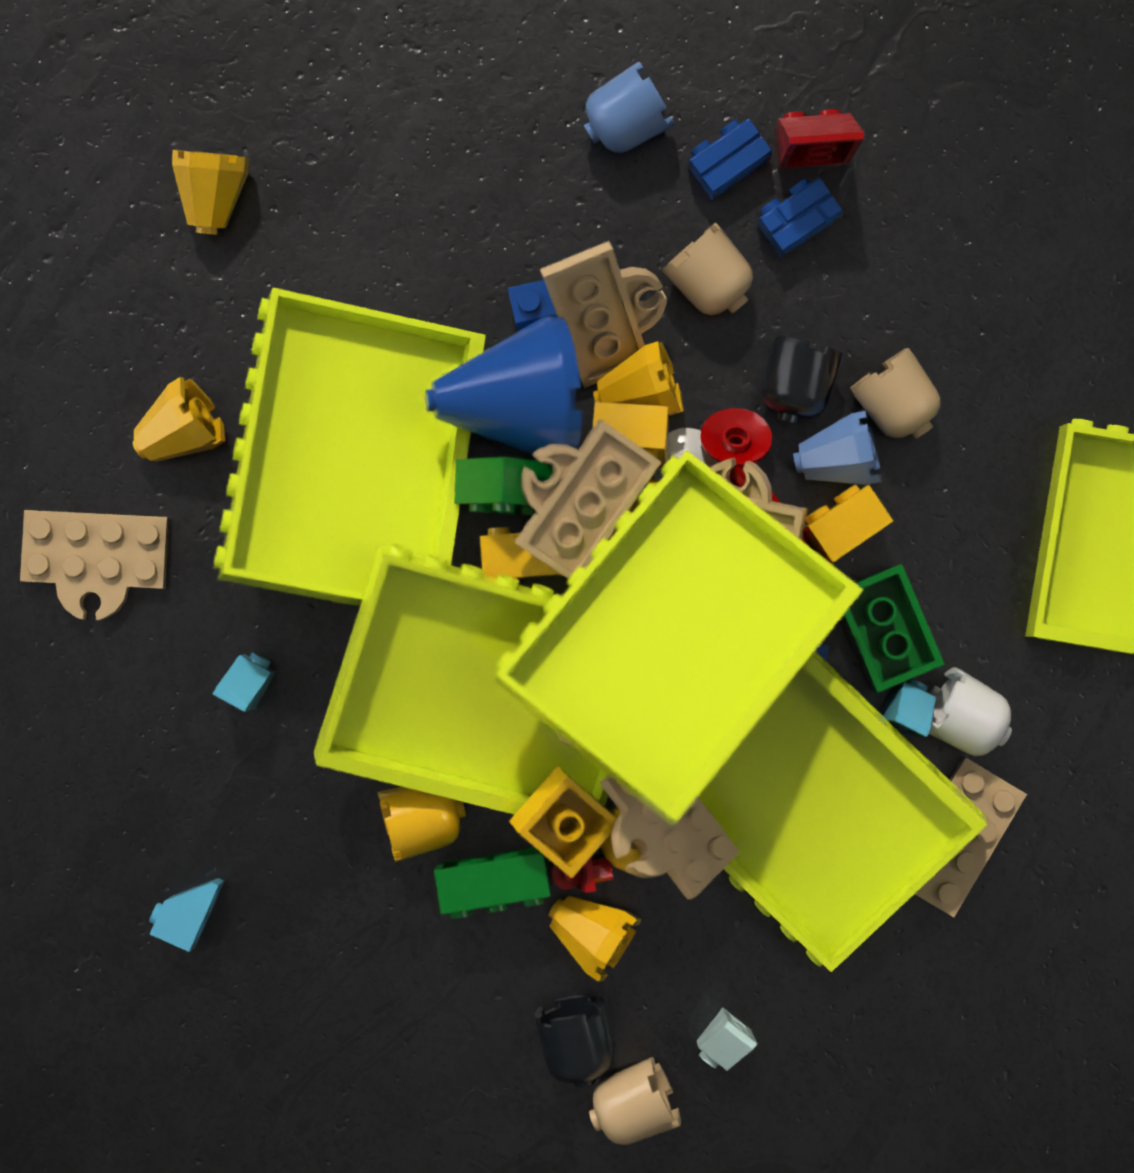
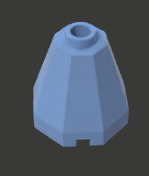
[793,411,882,485]

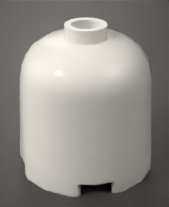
[928,667,1012,756]

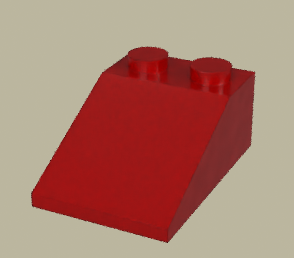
[775,109,864,169]

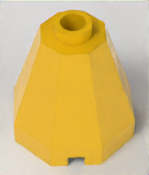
[172,150,250,235]
[593,341,684,416]
[132,377,225,462]
[548,896,642,982]

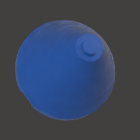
[425,316,582,454]

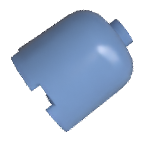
[584,62,675,153]

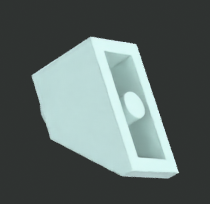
[696,1008,757,1071]

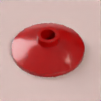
[700,408,772,467]

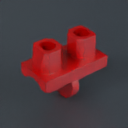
[550,854,613,893]

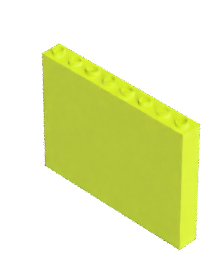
[214,287,486,606]
[1025,419,1134,655]
[494,450,863,827]
[314,544,608,815]
[698,650,988,972]

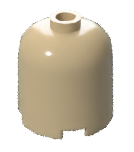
[661,223,753,315]
[850,348,940,439]
[589,1057,681,1145]

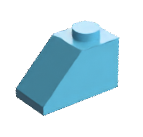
[213,652,276,712]
[880,679,936,737]
[149,878,224,952]

